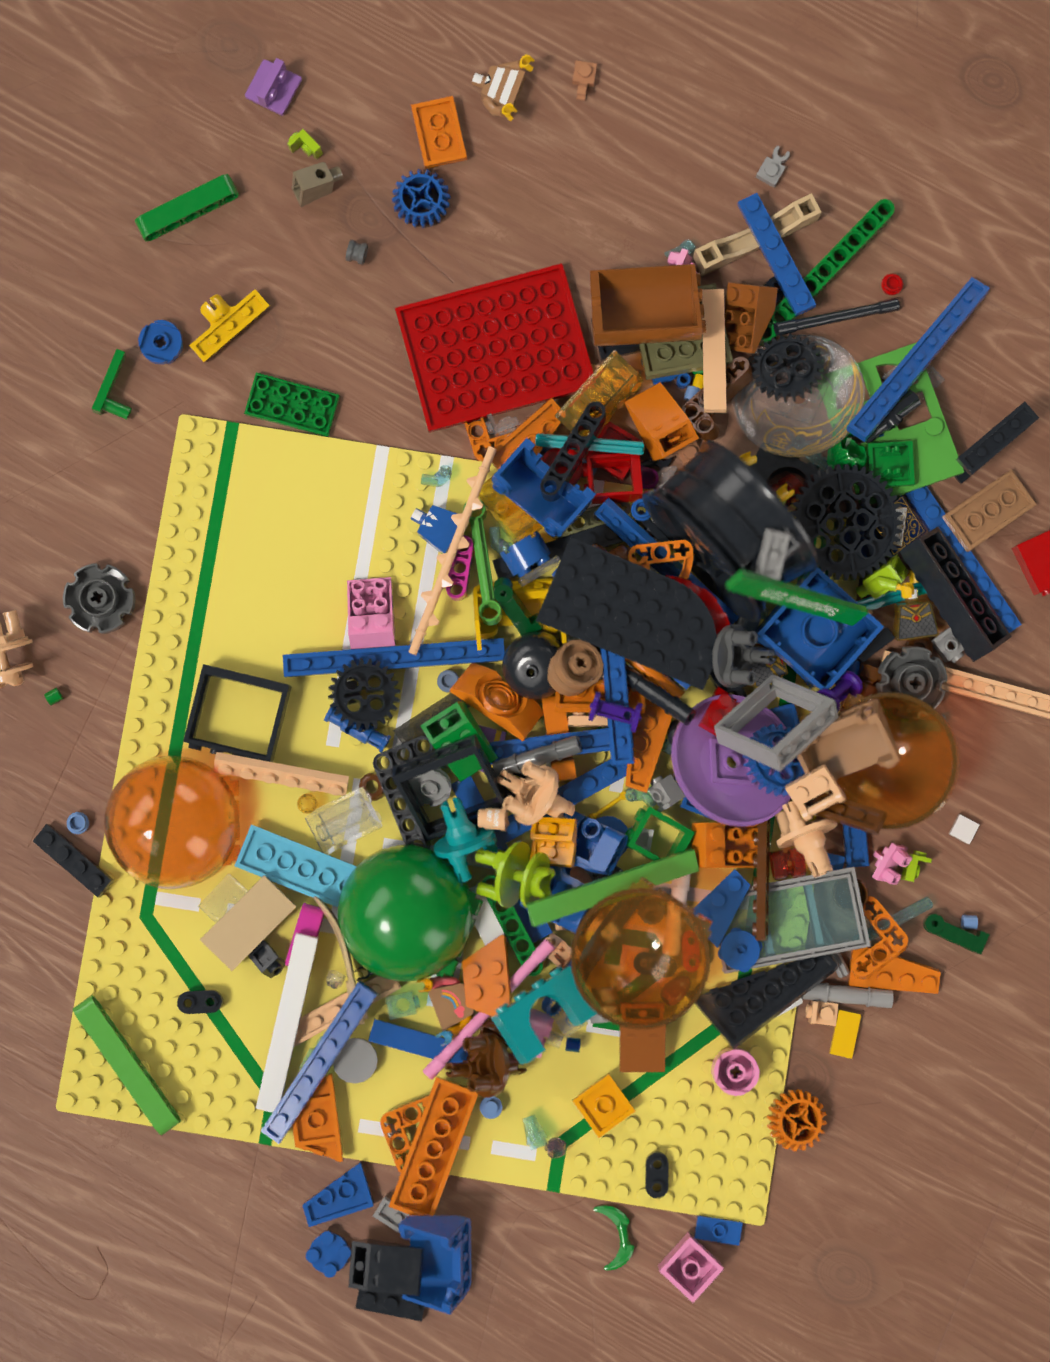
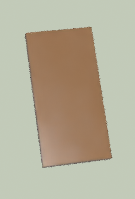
[942,469,1037,552]

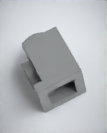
[931,627,964,663]
[648,774,685,812]

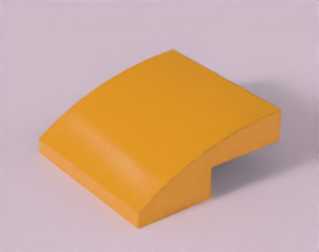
[529,817,577,868]

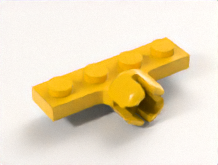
[189,289,270,363]

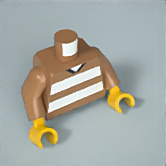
[472,54,535,121]

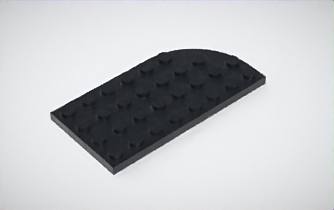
[536,537,717,690]

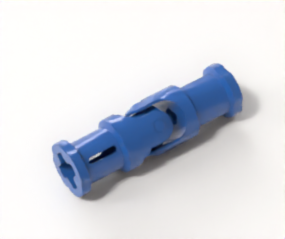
[324,708,391,752]

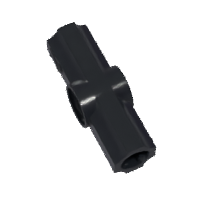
[865,389,922,444]

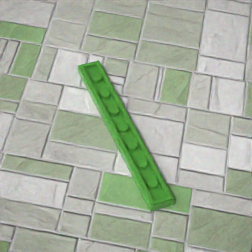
[527,849,699,927]

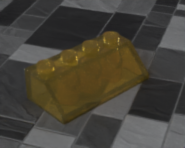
[554,350,644,437]

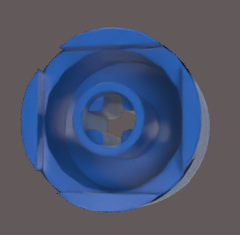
[500,530,551,578]

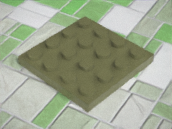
[639,284,733,380]

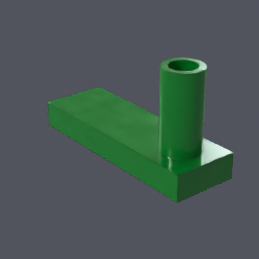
[91,349,132,420]

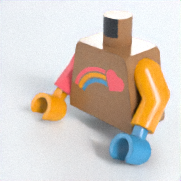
[417,975,475,1046]

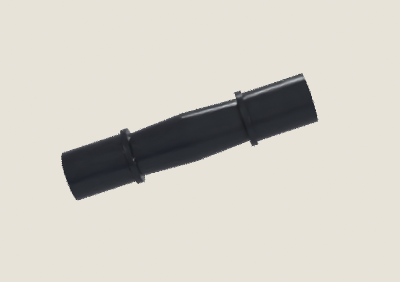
[625,663,696,726]

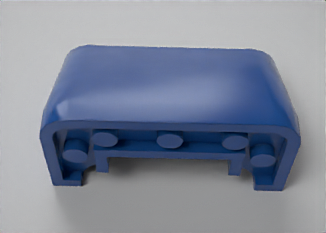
[492,438,596,537]
[399,1215,472,1315]

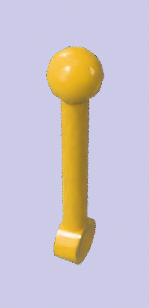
[588,791,628,820]

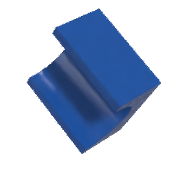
[755,568,884,692]

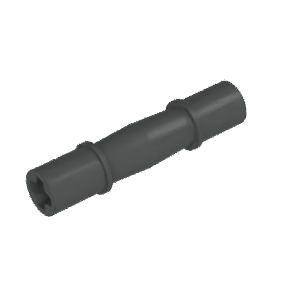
[492,735,583,778]

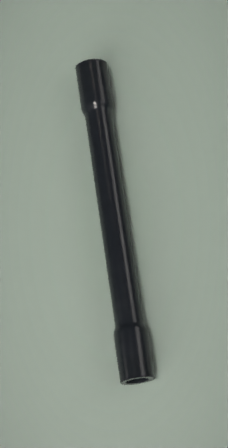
[774,298,900,336]

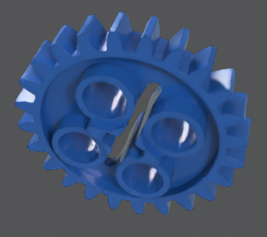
[743,724,805,797]

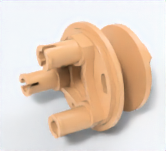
[0,610,33,689]

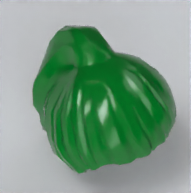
[827,424,867,469]

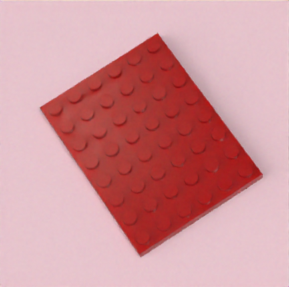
[395,263,597,433]

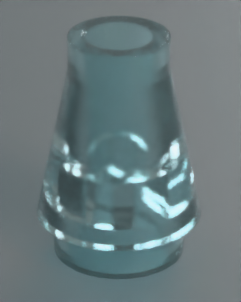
[522,1114,548,1150]

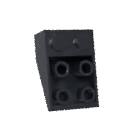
[348,1239,424,1296]

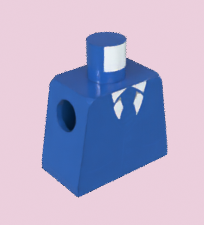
[410,505,457,554]

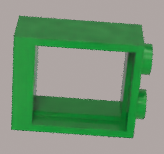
[625,805,695,861]

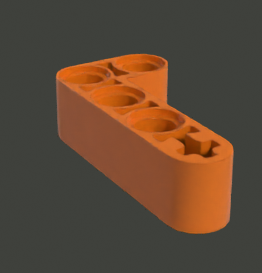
[541,695,576,782]

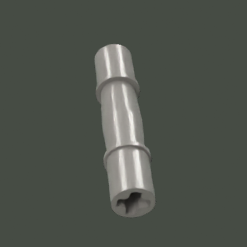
[801,983,894,1008]

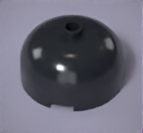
[502,631,564,700]

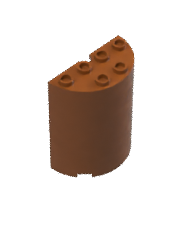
[590,264,706,346]

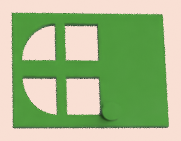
[817,343,964,507]

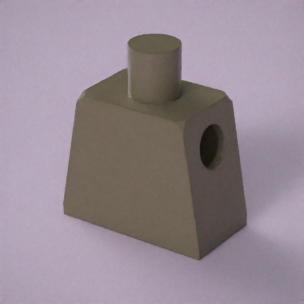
[292,162,343,207]

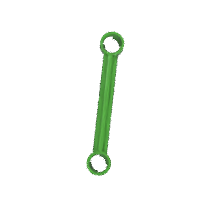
[463,500,502,626]

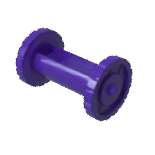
[816,671,863,713]
[588,691,643,733]

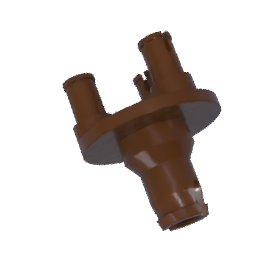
[445,1033,529,1098]

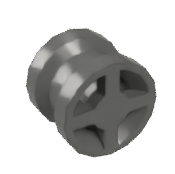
[346,239,368,265]

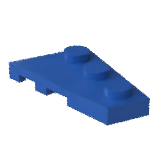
[686,869,750,948]

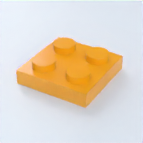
[572,1073,635,1138]

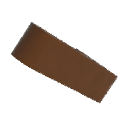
[682,357,754,441]

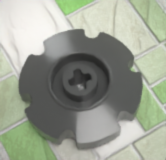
[63,563,135,634]
[876,646,947,718]

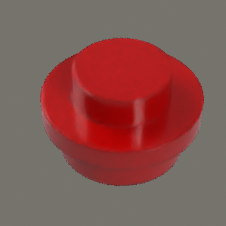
[881,273,903,295]

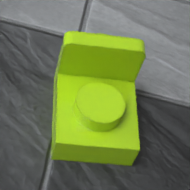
[287,129,323,159]
[900,850,932,882]

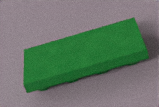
[244,372,340,437]

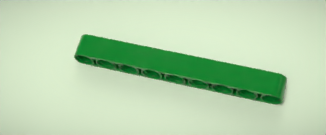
[759,199,895,347]

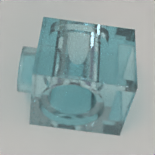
[385,990,420,1020]

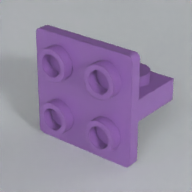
[245,58,302,116]

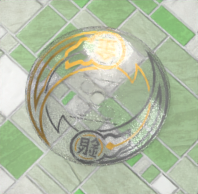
[732,335,865,457]

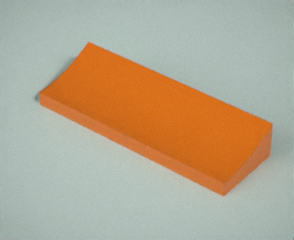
[389,1076,478,1216]

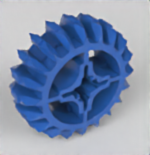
[392,169,450,229]

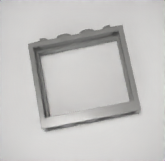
[714,674,838,771]

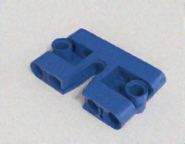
[520,811,628,935]

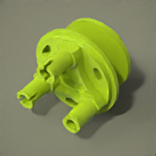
[475,841,556,908]

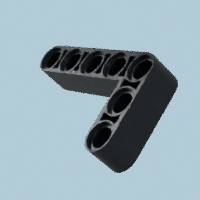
[373,735,435,849]

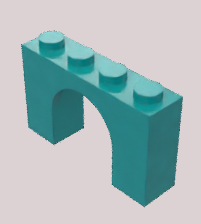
[491,966,599,1065]

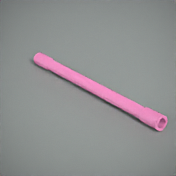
[423,939,555,1080]

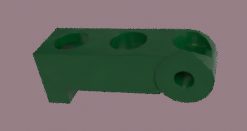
[494,577,543,635]
[923,914,990,955]

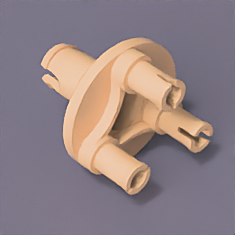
[497,761,575,825]
[774,801,837,878]

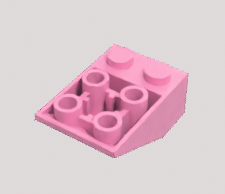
[347,577,395,650]

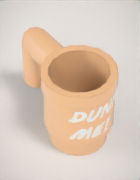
[478,808,509,831]

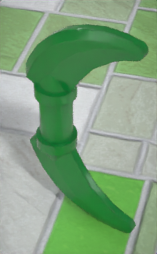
[593,1205,634,1270]

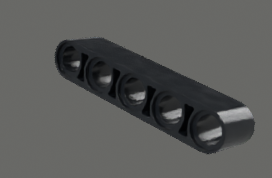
[540,401,606,502]

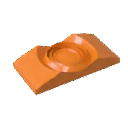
[449,663,544,741]

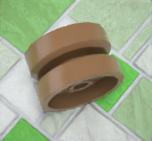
[547,640,603,696]

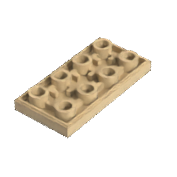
[200,875,296,971]

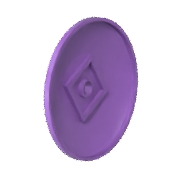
[671,695,795,826]

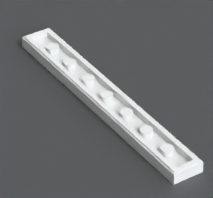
[256,933,319,1113]

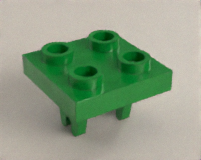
[867,441,915,488]

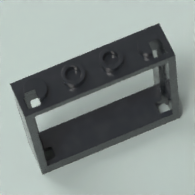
[183,664,292,762]
[392,734,508,841]

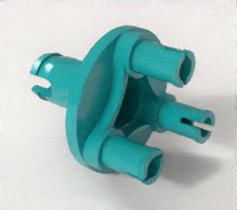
[433,797,499,882]

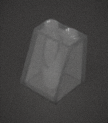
[305,787,383,855]

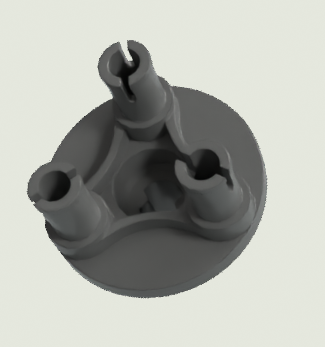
[713,624,776,687]

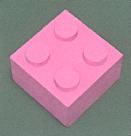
[658,1232,724,1303]

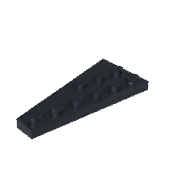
[691,955,838,1050]

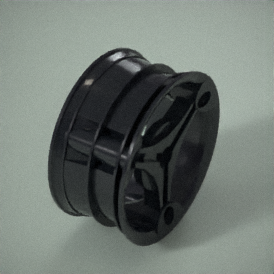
[642,439,819,623]

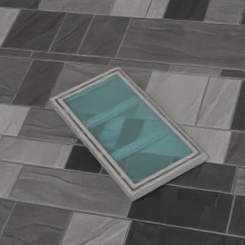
[719,867,871,974]

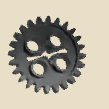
[752,333,824,403]
[328,658,400,731]

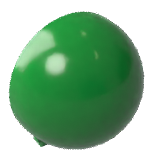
[338,845,483,982]

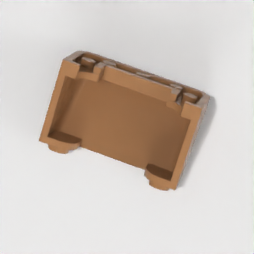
[797,700,900,793]

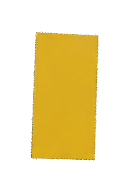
[829,1009,861,1059]

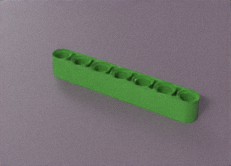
[73,995,181,1135]

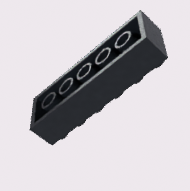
[899,527,1012,662]

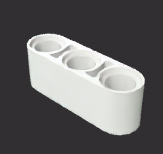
[469,884,509,946]

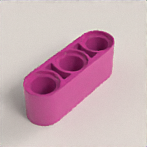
[446,535,474,601]
[285,903,325,966]

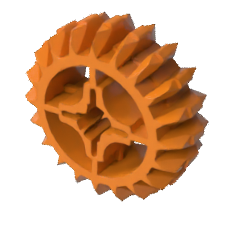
[766,1089,827,1151]

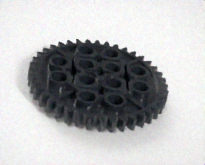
[790,464,903,581]

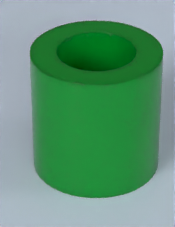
[44,687,63,706]

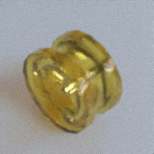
[297,794,318,814]

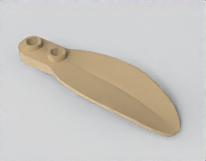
[313,896,368,1025]

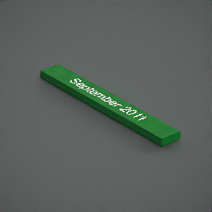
[726,570,868,626]

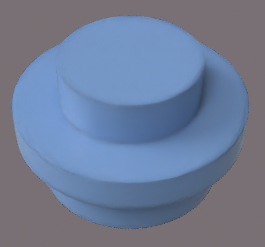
[67,812,89,834]
[480,1097,502,1119]

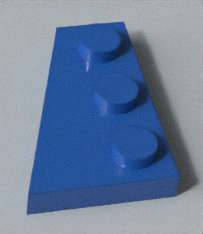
[302,1162,374,1227]

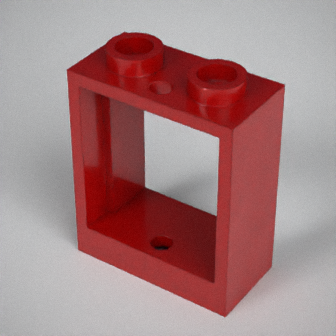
[582,453,643,504]

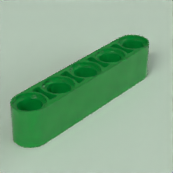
[135,174,239,242]
[482,875,543,976]

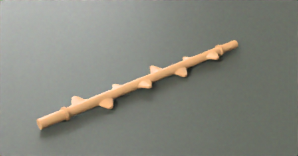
[408,446,497,656]

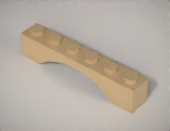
[693,193,822,276]

